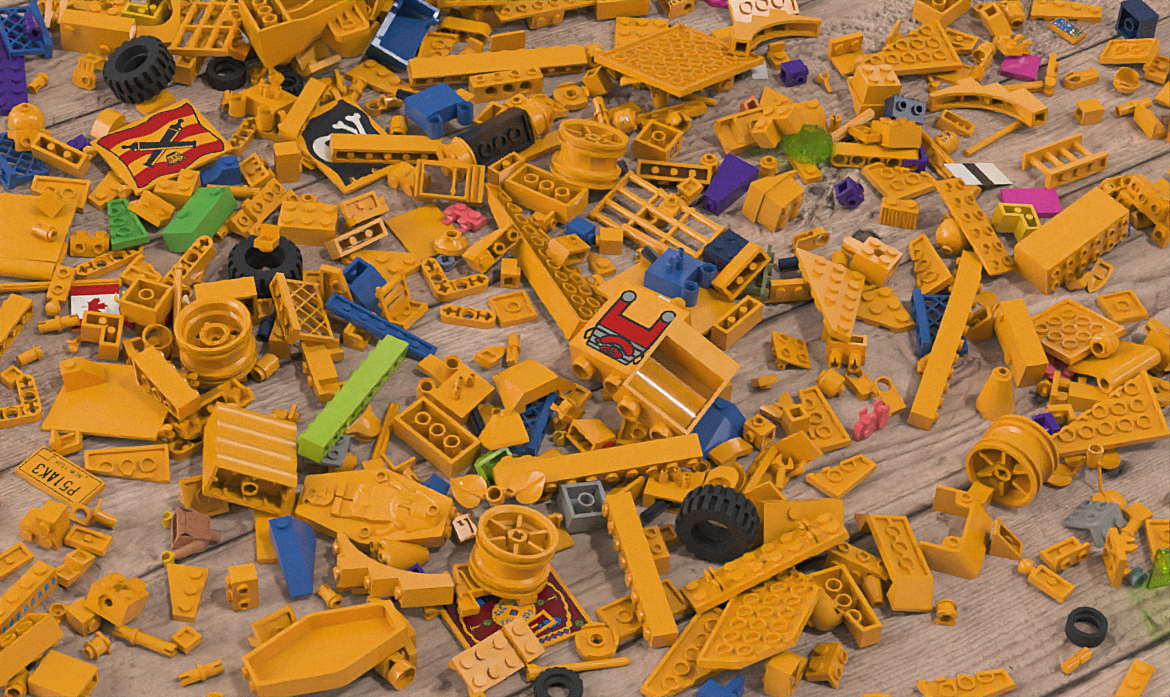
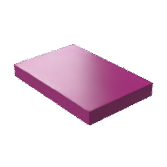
[1000,188,1062,218]

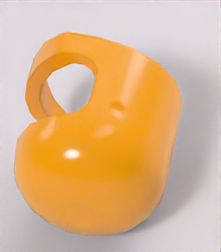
[142,323,173,359]

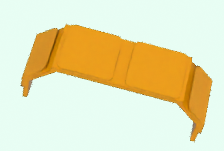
[885,19,993,86]

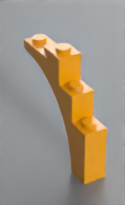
[731,9,822,57]
[928,77,1048,128]
[332,533,454,608]

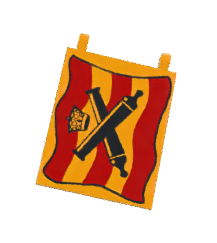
[83,98,234,198]

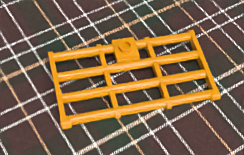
[167,0,243,57]
[588,170,727,260]

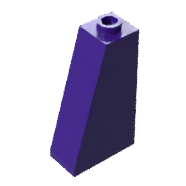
[703,153,759,216]

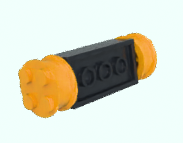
[436,98,551,182]

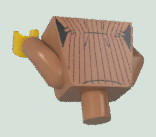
[161,506,222,568]

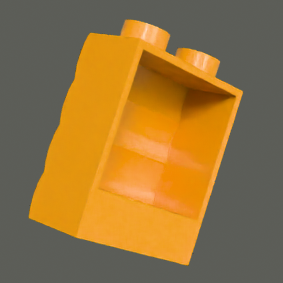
[612,315,741,440]
[202,401,297,516]

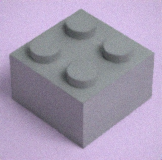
[556,481,608,533]

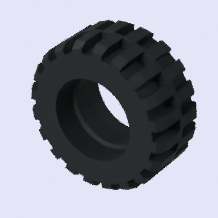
[103,35,176,104]
[228,234,303,304]
[675,484,760,564]

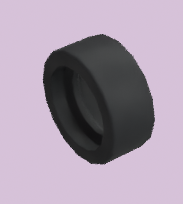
[1065,607,1108,648]

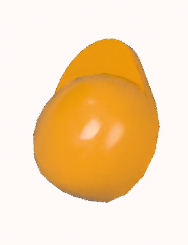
[703,466,739,489]

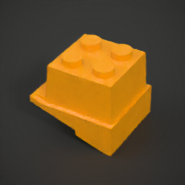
[847,64,902,120]
[741,169,805,233]

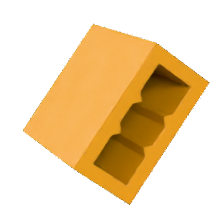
[27,649,99,697]

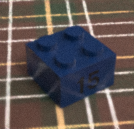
[1115,0,1159,39]
[703,229,749,272]

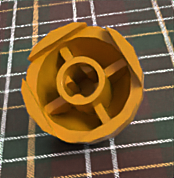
[8,103,46,130]
[935,219,971,255]
[806,589,844,631]

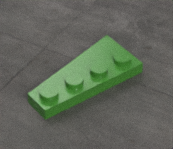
[107,198,150,251]

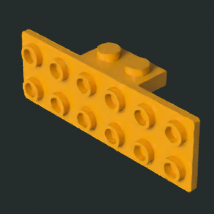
[491,0,596,29]
[934,177,1017,276]

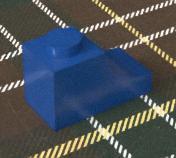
[200,155,241,187]

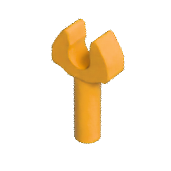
[771,453,794,492]

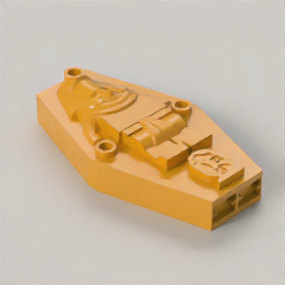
[295,468,457,553]
[241,600,410,697]

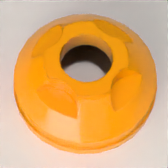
[434,229,469,256]

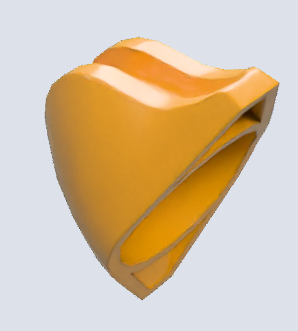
[344,403,381,442]

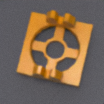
[1102,527,1138,588]

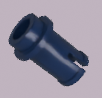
[778,256,799,271]
[257,316,275,342]

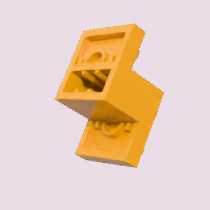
[282,39,342,80]

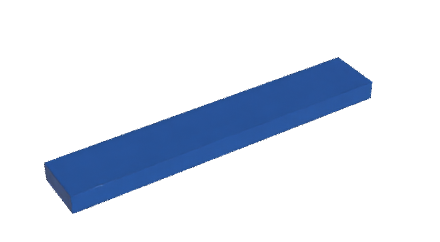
[324,292,438,361]

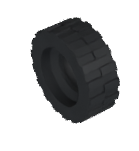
[206,56,247,91]
[534,666,583,697]

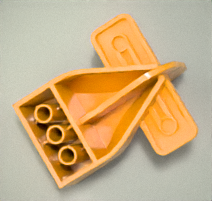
[238,0,371,69]

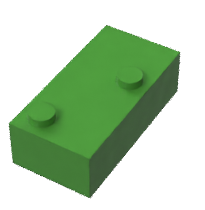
[161,186,238,252]

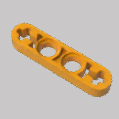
[76,244,144,280]

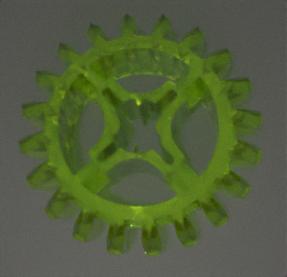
[783,124,833,164]

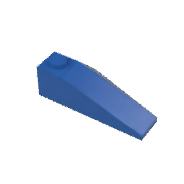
[685,397,746,470]
[268,515,316,599]

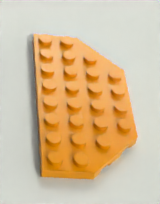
[696,566,820,670]

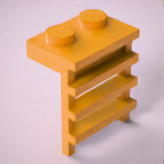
[374,267,429,330]

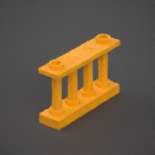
[1022,133,1109,190]

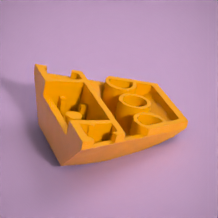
[492,359,576,414]

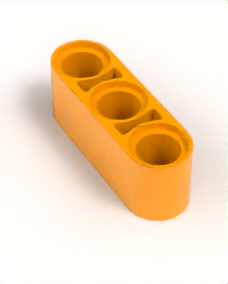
[438,17,491,45]

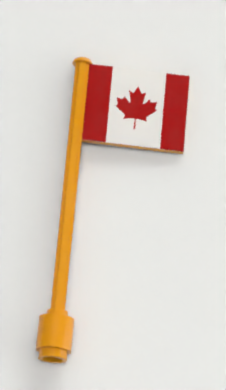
[0,277,122,332]

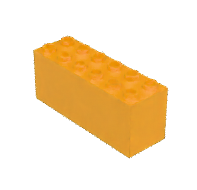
[1014,186,1130,295]

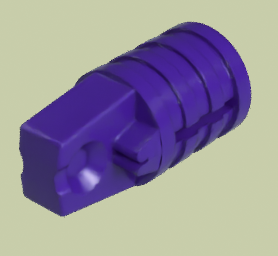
[22,12,43,41]

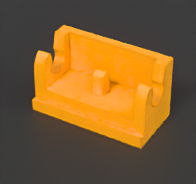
[343,312,377,352]

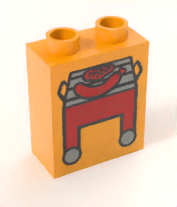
[569,280,692,396]

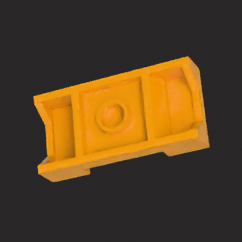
[713,101,794,155]
[447,615,546,697]

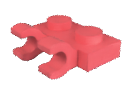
[442,201,488,234]
[852,398,890,442]

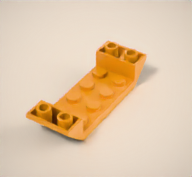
[853,513,934,612]

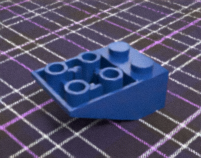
[342,256,399,319]

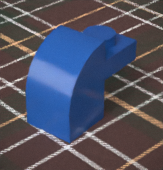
[696,675,745,697]

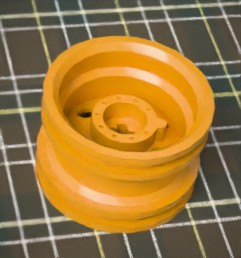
[549,119,629,190]
[174,296,258,386]
[965,414,1060,508]
[468,504,559,599]

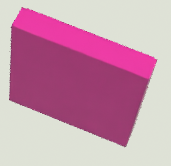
[1000,54,1042,82]

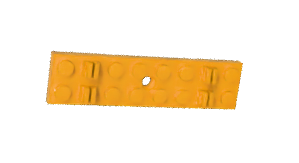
[680,512,850,615]

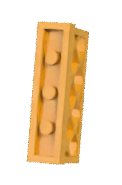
[269,272,335,344]

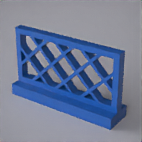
[0,1,53,59]
[0,132,50,190]
[910,289,968,357]
[501,392,557,457]

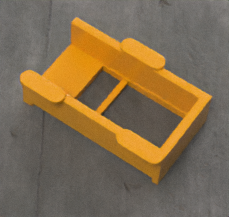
[413,158,485,207]

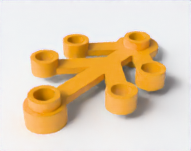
[248,58,292,87]

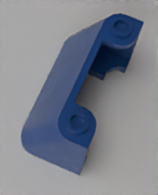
[364,0,440,70]

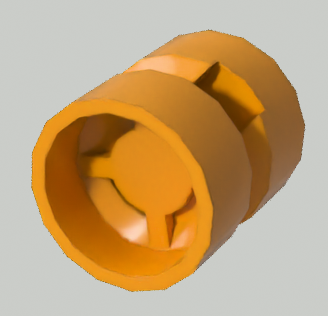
[375,651,417,690]

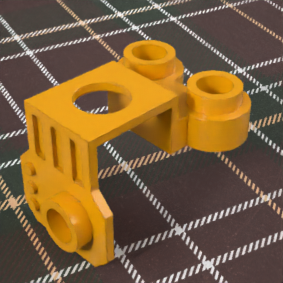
[72,51,108,90]

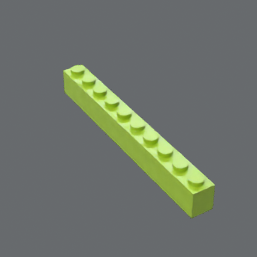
[297,334,409,463]

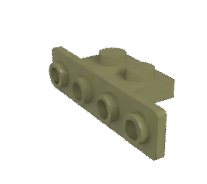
[741,244,775,303]

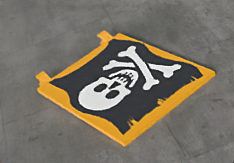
[276,88,413,195]

